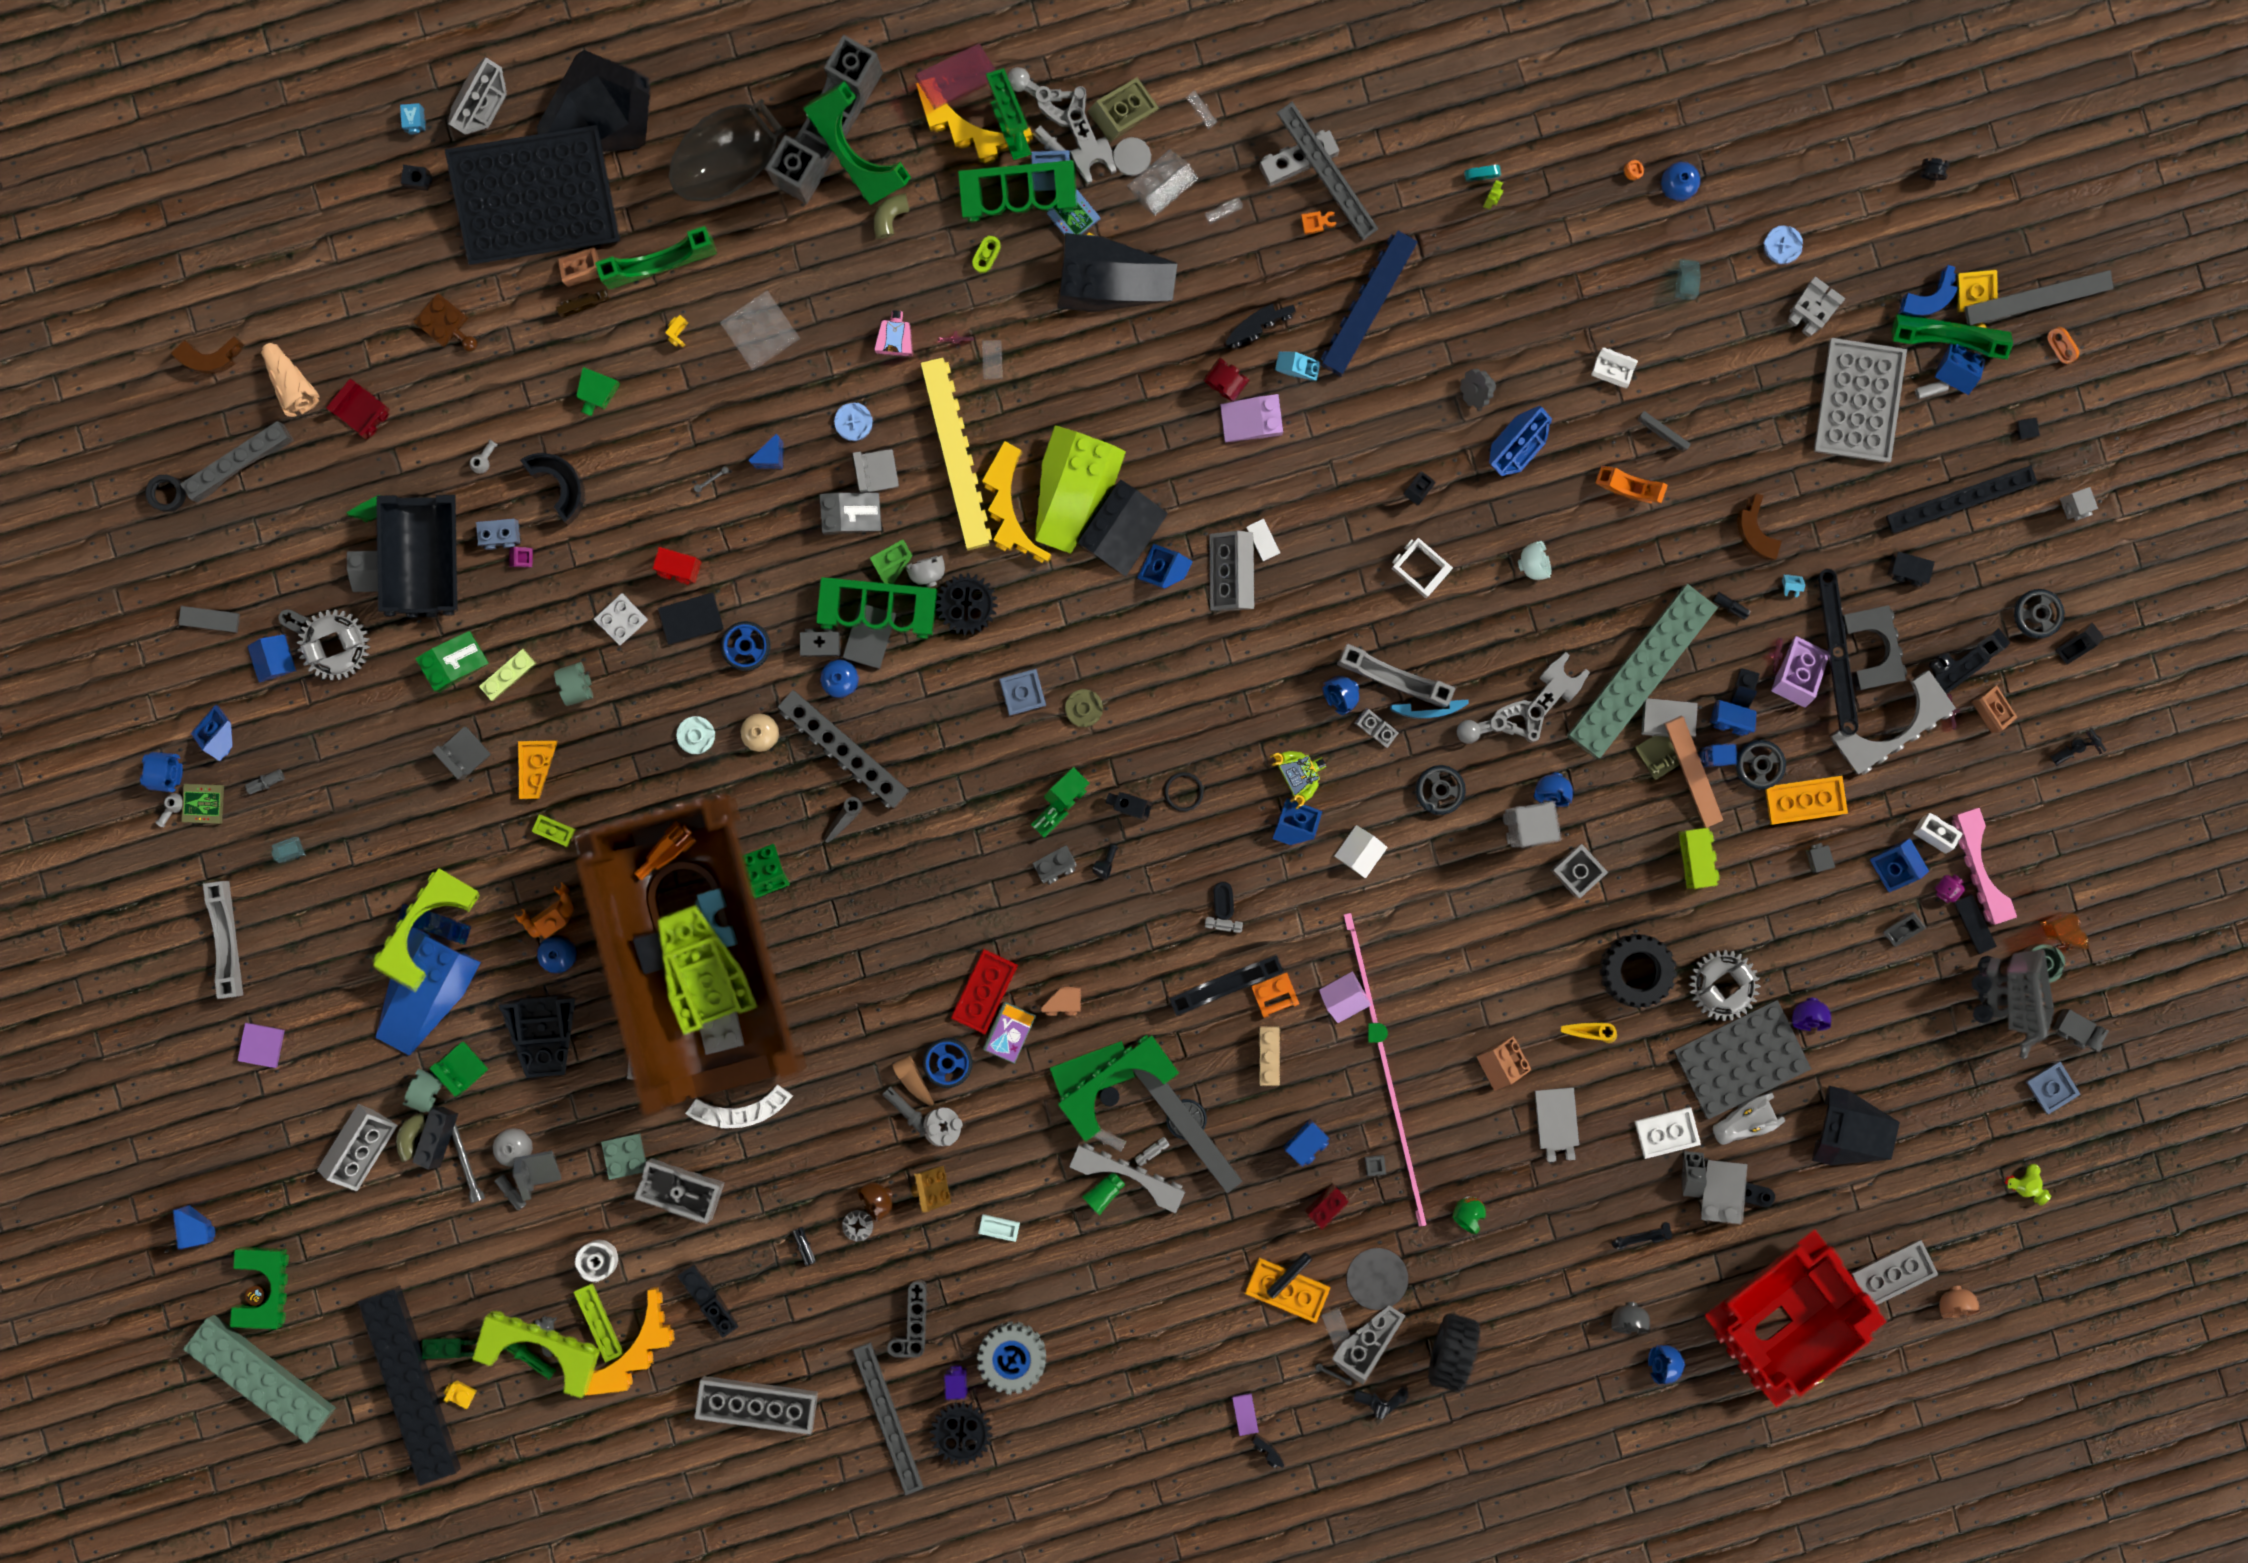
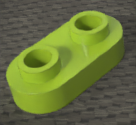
[972,236,1001,273]

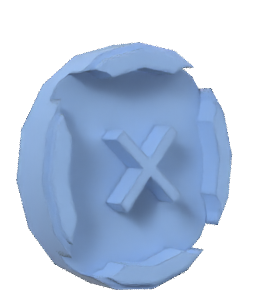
[1764,226,1803,264]
[834,403,873,441]

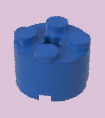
[140,752,183,792]

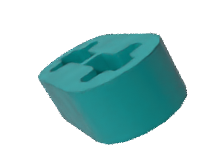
[1464,165,1501,182]

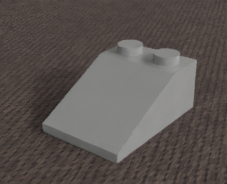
[1701,1160,1747,1224]

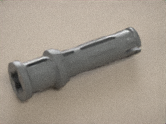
[882,1086,926,1137]

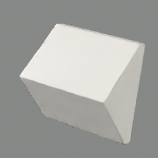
[1334,825,1388,878]

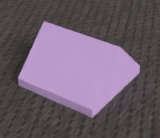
[1319,971,1371,1023]

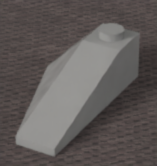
[1332,1306,1405,1384]

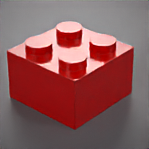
[653,547,702,585]

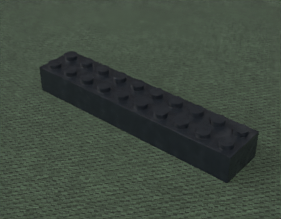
[358,1286,461,1486]

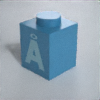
[400,103,425,135]

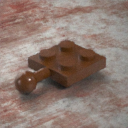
[414,293,477,351]

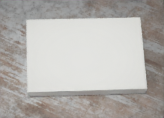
[1634,1107,1701,1159]

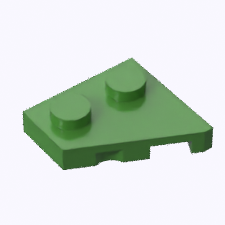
[870,539,912,584]

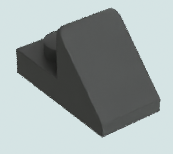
[1883,912,1926,947]

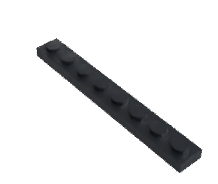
[1886,465,2038,534]

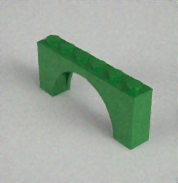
[804,81,911,205]
[595,226,717,290]
[1058,1035,1179,1142]

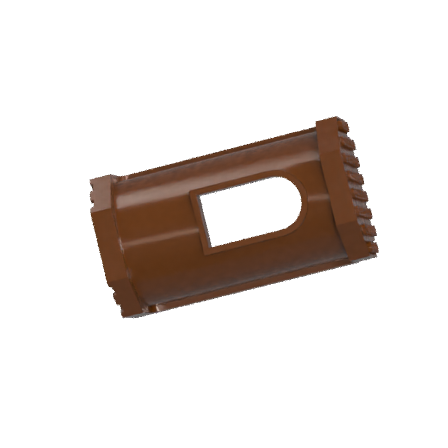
[575,794,807,1115]

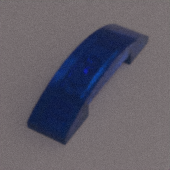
[397,904,471,945]

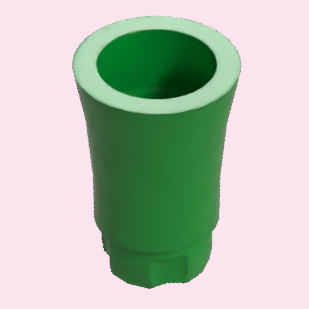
[1081,1172,1125,1216]

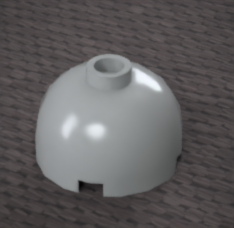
[906,555,945,588]
[492,1128,533,1167]

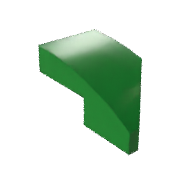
[347,494,380,523]

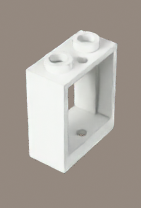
[1391,538,1453,598]

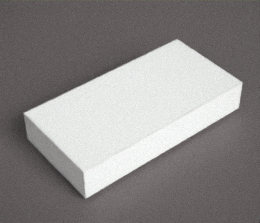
[1246,519,1280,562]

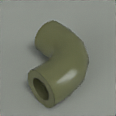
[874,193,909,239]
[396,1112,428,1162]

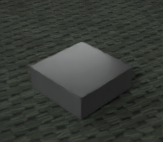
[1365,1155,1386,1176]

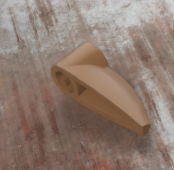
[892,1056,934,1106]

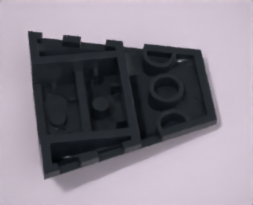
[498,994,576,1078]

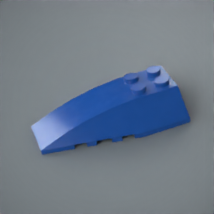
[375,927,481,1056]

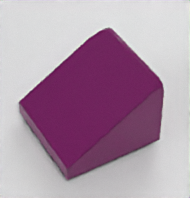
[509,547,533,567]

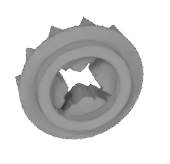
[842,1210,873,1242]

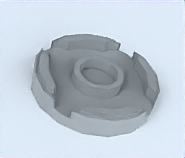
[1113,137,1151,177]

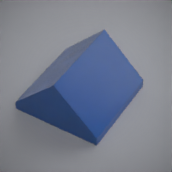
[748,434,783,469]
[248,634,296,682]

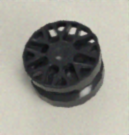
[1920,158,1950,181]

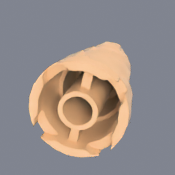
[261,343,320,417]

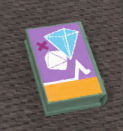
[983,1001,1036,1064]

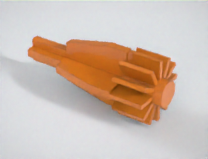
[635,821,696,880]

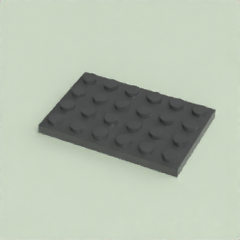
[1673,1000,1811,1120]

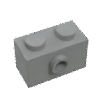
[2059,487,2098,521]

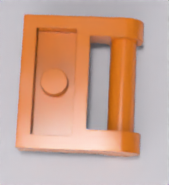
[1251,972,1300,1018]

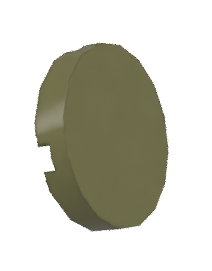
[1065,689,1103,727]

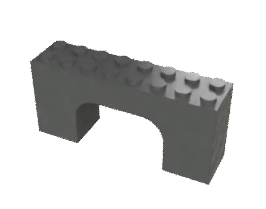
[766,35,883,204]

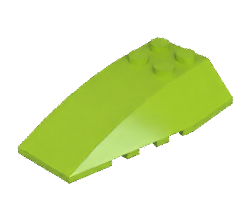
[1035,425,1126,553]
[659,906,757,1034]

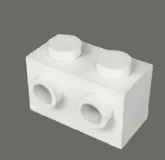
[1913,813,1963,854]

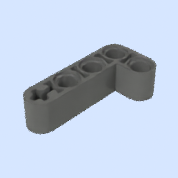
[887,1279,927,1357]

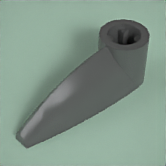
[823,797,863,843]

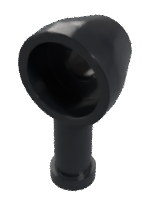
[1093,844,1118,880]

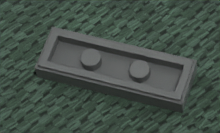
[1637,411,1691,452]
[178,606,240,633]

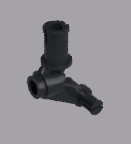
[2050,727,2107,766]
[1353,1386,1409,1419]

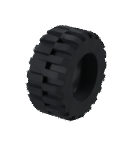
[1599,934,1677,1008]
[1428,1313,1480,1392]

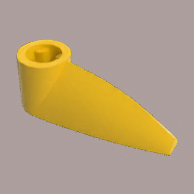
[1561,1023,1617,1043]

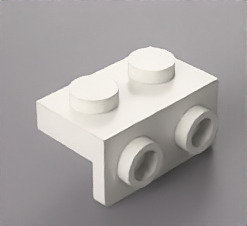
[1591,348,1638,389]

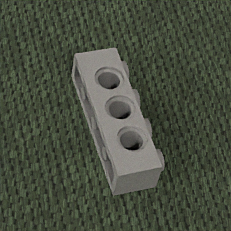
[1260,130,1339,187]

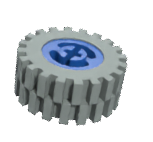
[978,1321,1046,1394]

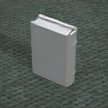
[1641,698,1698,739]

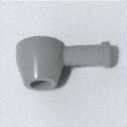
[469,439,498,474]
[155,793,183,828]

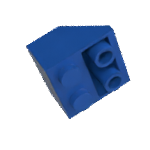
[1935,344,1986,395]
[1709,700,1757,736]

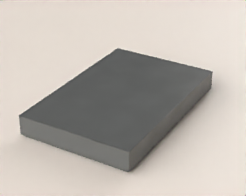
[843,603,897,669]

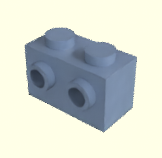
[476,519,520,550]

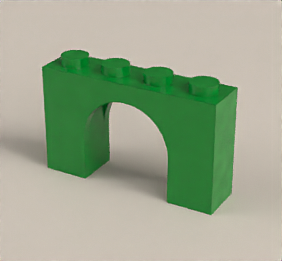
[230,1247,289,1329]

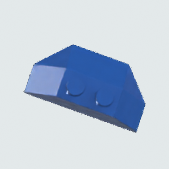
[1489,406,1552,476]

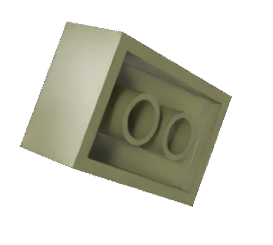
[1088,77,1159,142]

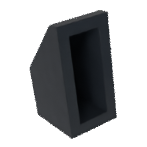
[2056,622,2104,665]

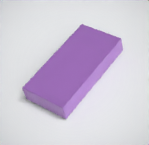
[1232,1393,1258,1436]

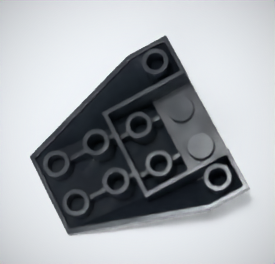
[1811,1085,1900,1165]

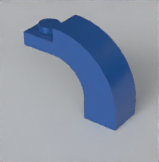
[1898,265,1958,318]

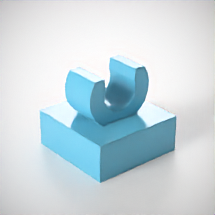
[1782,574,1805,597]

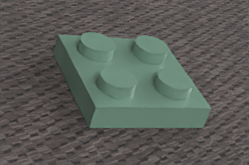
[601,1133,646,1180]

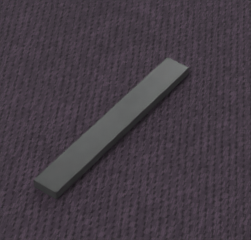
[1276,102,1378,240]
[1964,270,2113,325]
[1133,1069,1243,1193]
[852,1342,924,1495]

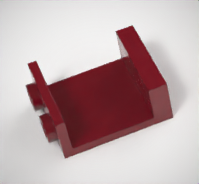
[326,378,391,439]
[1305,1183,1349,1229]

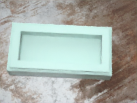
[978,1214,1020,1242]

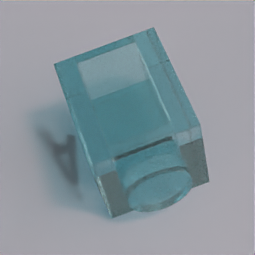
[272,837,305,863]

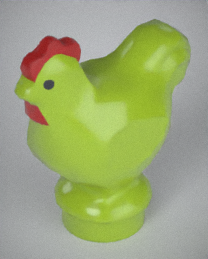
[2005,1164,2051,1206]

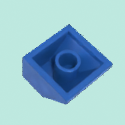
[1137,544,1193,588]
[191,705,233,761]
[1272,798,1322,845]
[173,1205,215,1249]

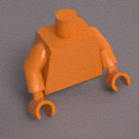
[515,882,574,938]

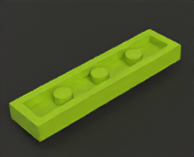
[574,1283,624,1363]

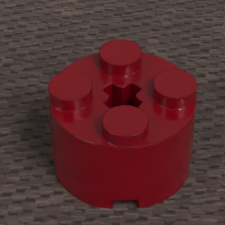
[1204,358,1250,402]

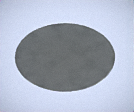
[1347,1248,1408,1310]

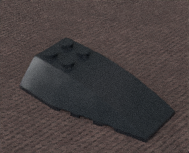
[1057,233,1177,312]

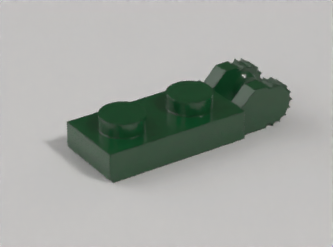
[422,1337,477,1359]

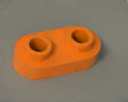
[2048,327,2079,364]

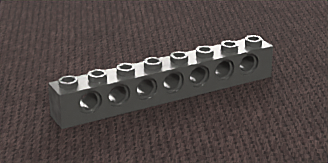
[778,690,910,808]

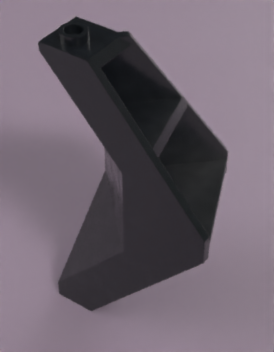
[537,50,650,152]

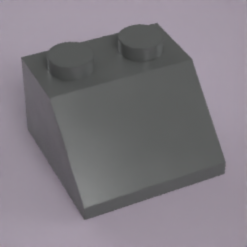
[347,551,378,592]

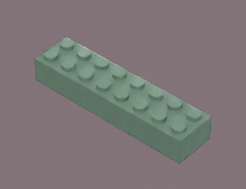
[183,1315,336,1443]

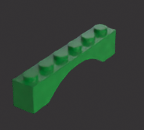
[1891,314,2013,360]

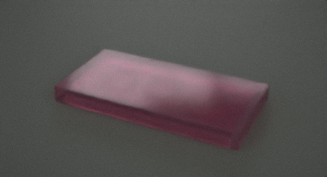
[915,43,996,109]

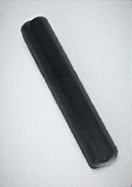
[1267,1252,1312,1299]

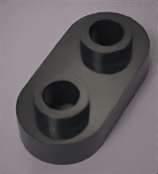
[1745,1182,1775,1207]

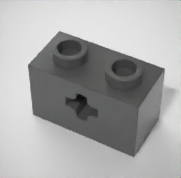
[800,629,841,657]

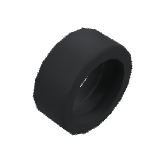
[146,474,186,512]

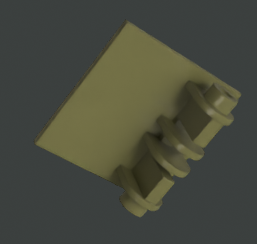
[1635,736,1680,780]

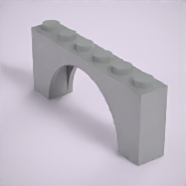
[1337,644,1455,708]
[1829,670,1956,775]

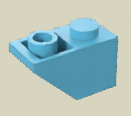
[1275,352,1320,381]

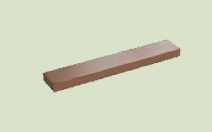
[1664,716,1723,828]

